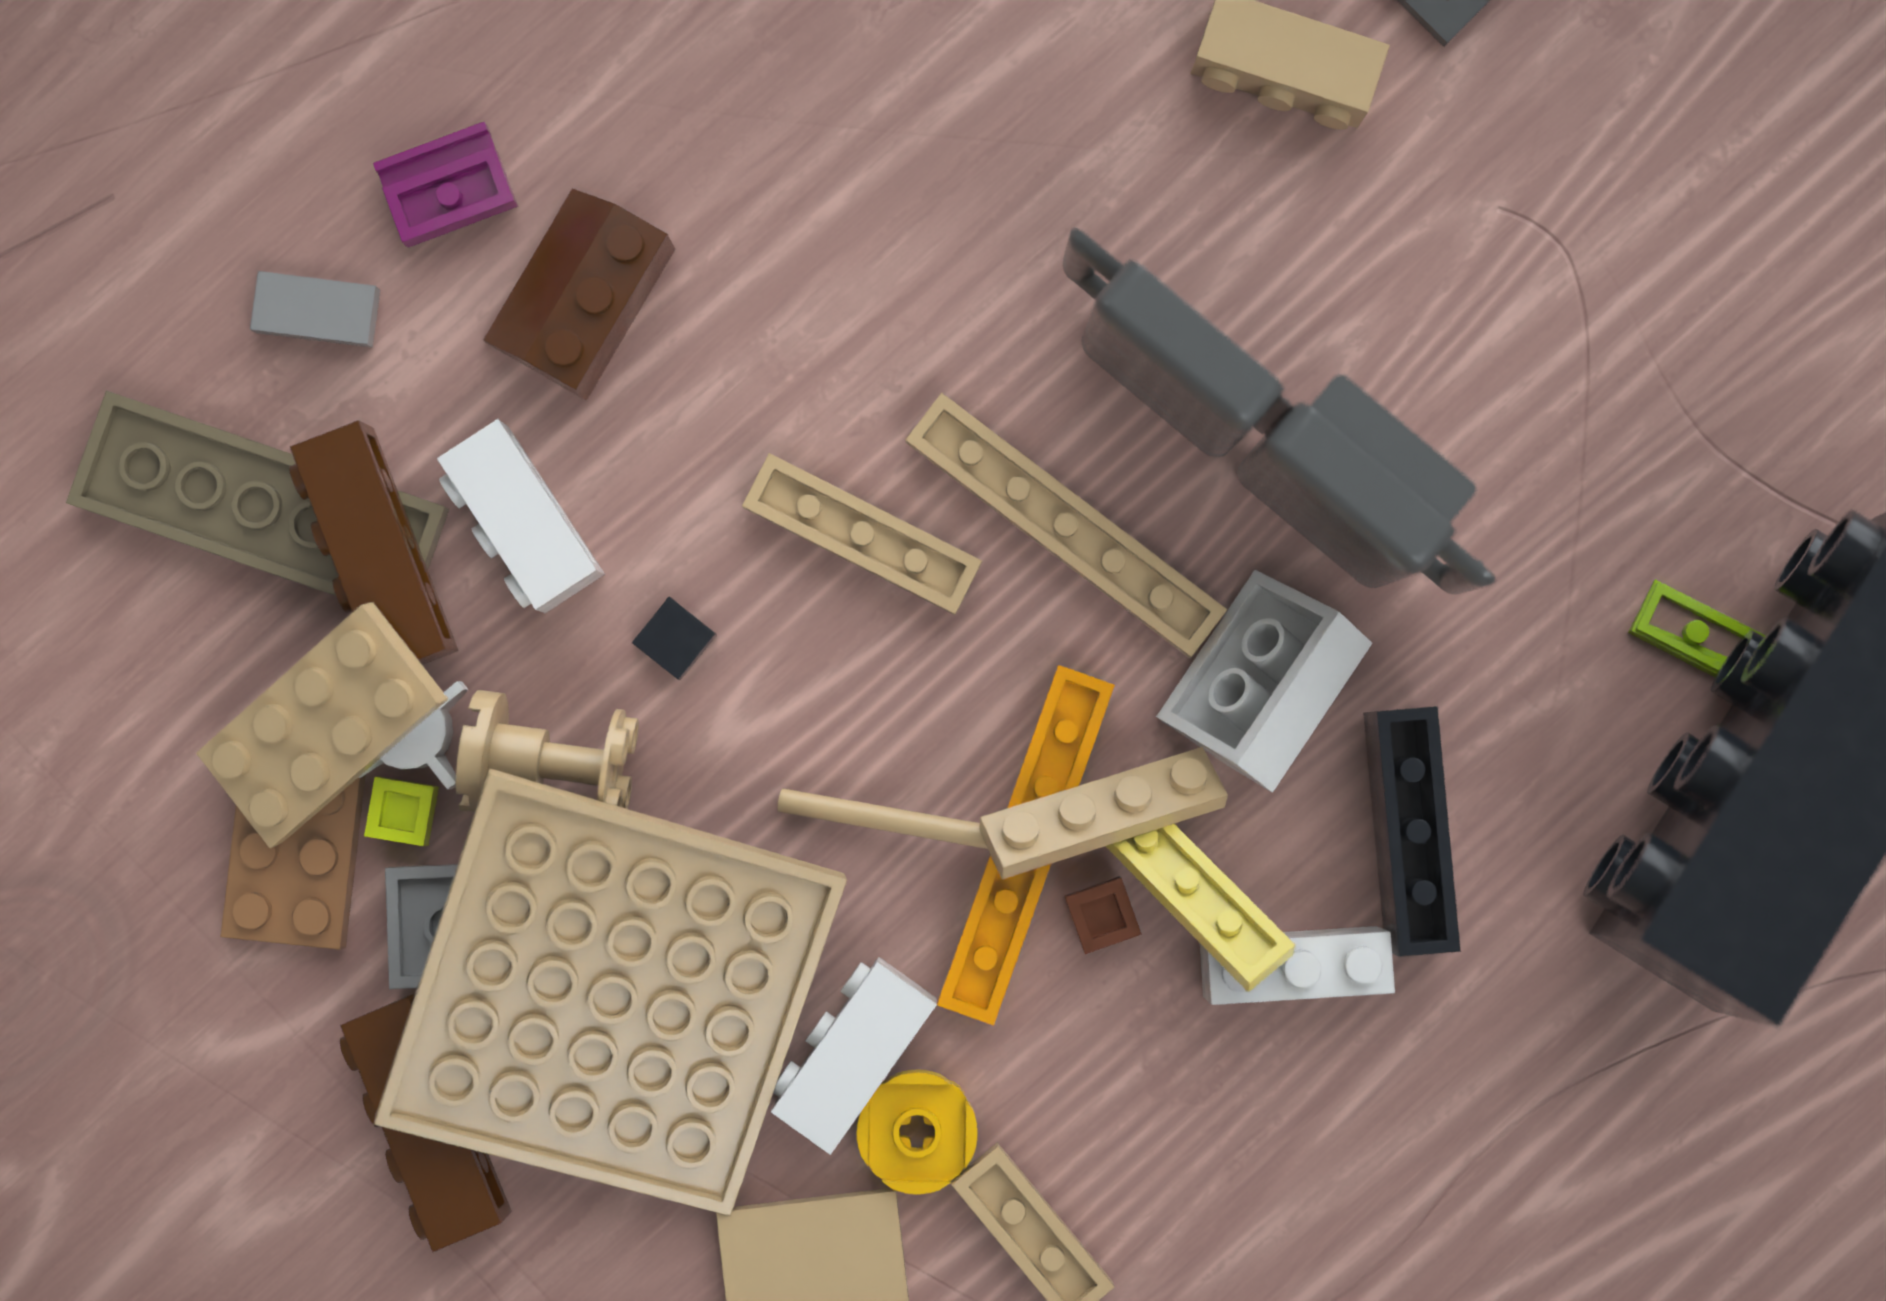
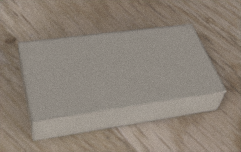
[250,271,380,348]

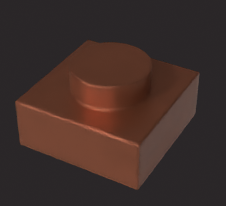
[1064,876,1142,954]

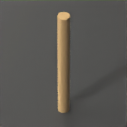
[778,788,988,849]

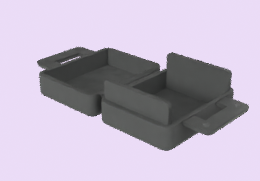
[1062,228,1496,595]

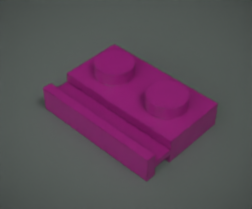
[373,121,518,248]

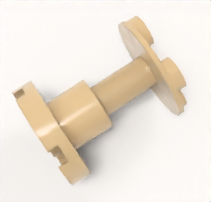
[456,690,639,812]

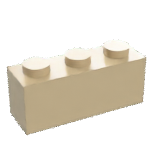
[1190,0,1390,130]

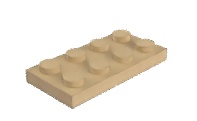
[196,602,448,848]

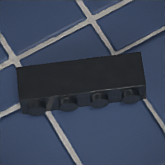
[1363,706,1461,957]

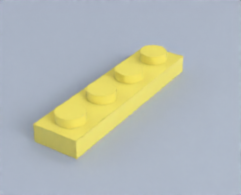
[1106,824,1295,993]

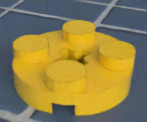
[857,1069,978,1195]

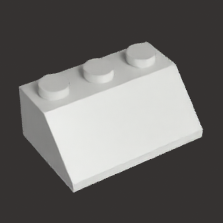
[1156,570,1372,793]

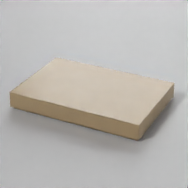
[716,1188,909,1301]

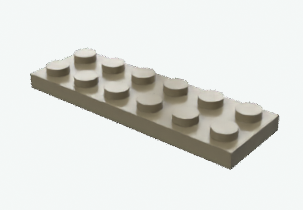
[66,390,450,596]

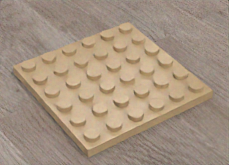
[374,769,847,1216]

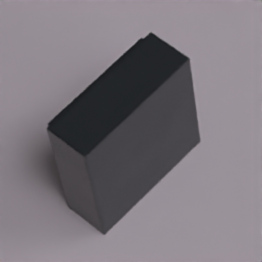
[632,596,717,680]

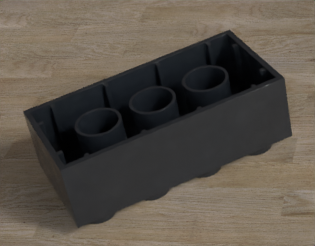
[1583,510,1886,1027]

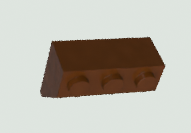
[483,188,675,401]

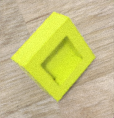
[364,777,439,846]

